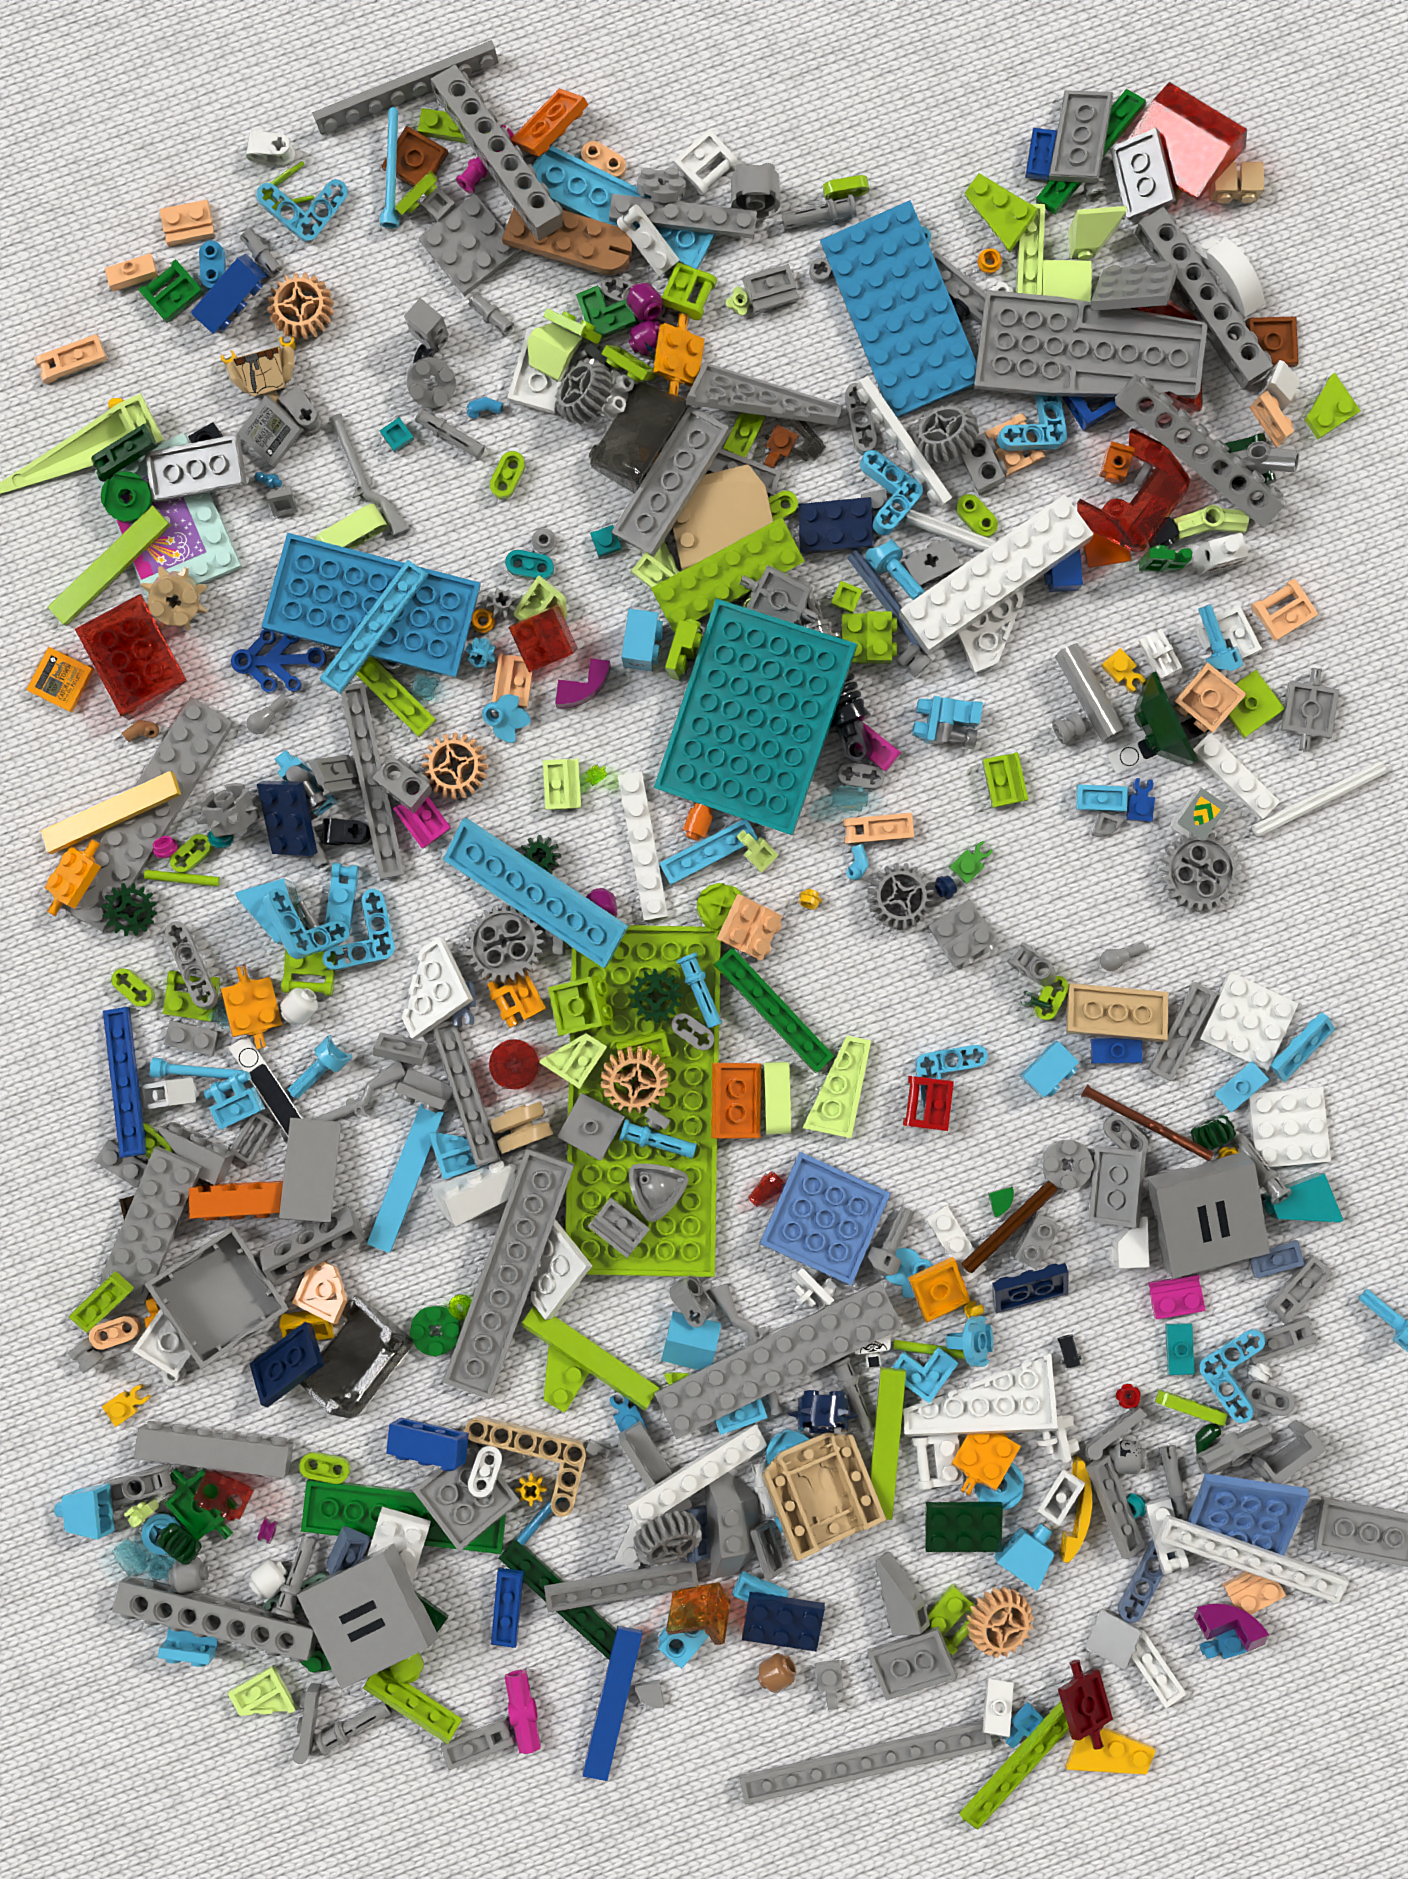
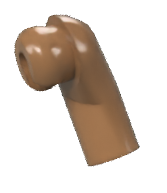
[122,720,159,742]

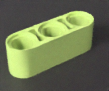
[314,504,387,549]
[764,1062,791,1135]

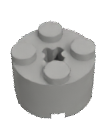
[731,163,780,219]

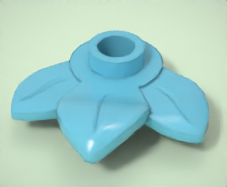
[482,694,531,743]
[885,1248,933,1298]

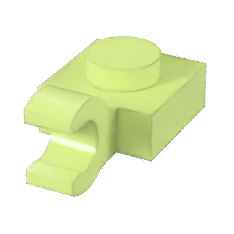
[736,830,779,873]
[124,1498,160,1528]

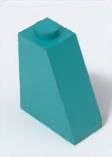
[1262,1172,1344,1223]

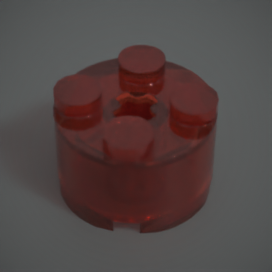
[489,1039,541,1089]

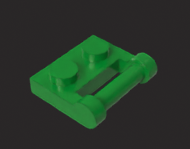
[138,259,204,323]

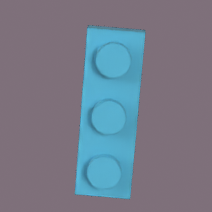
[1270,1012,1335,1082]

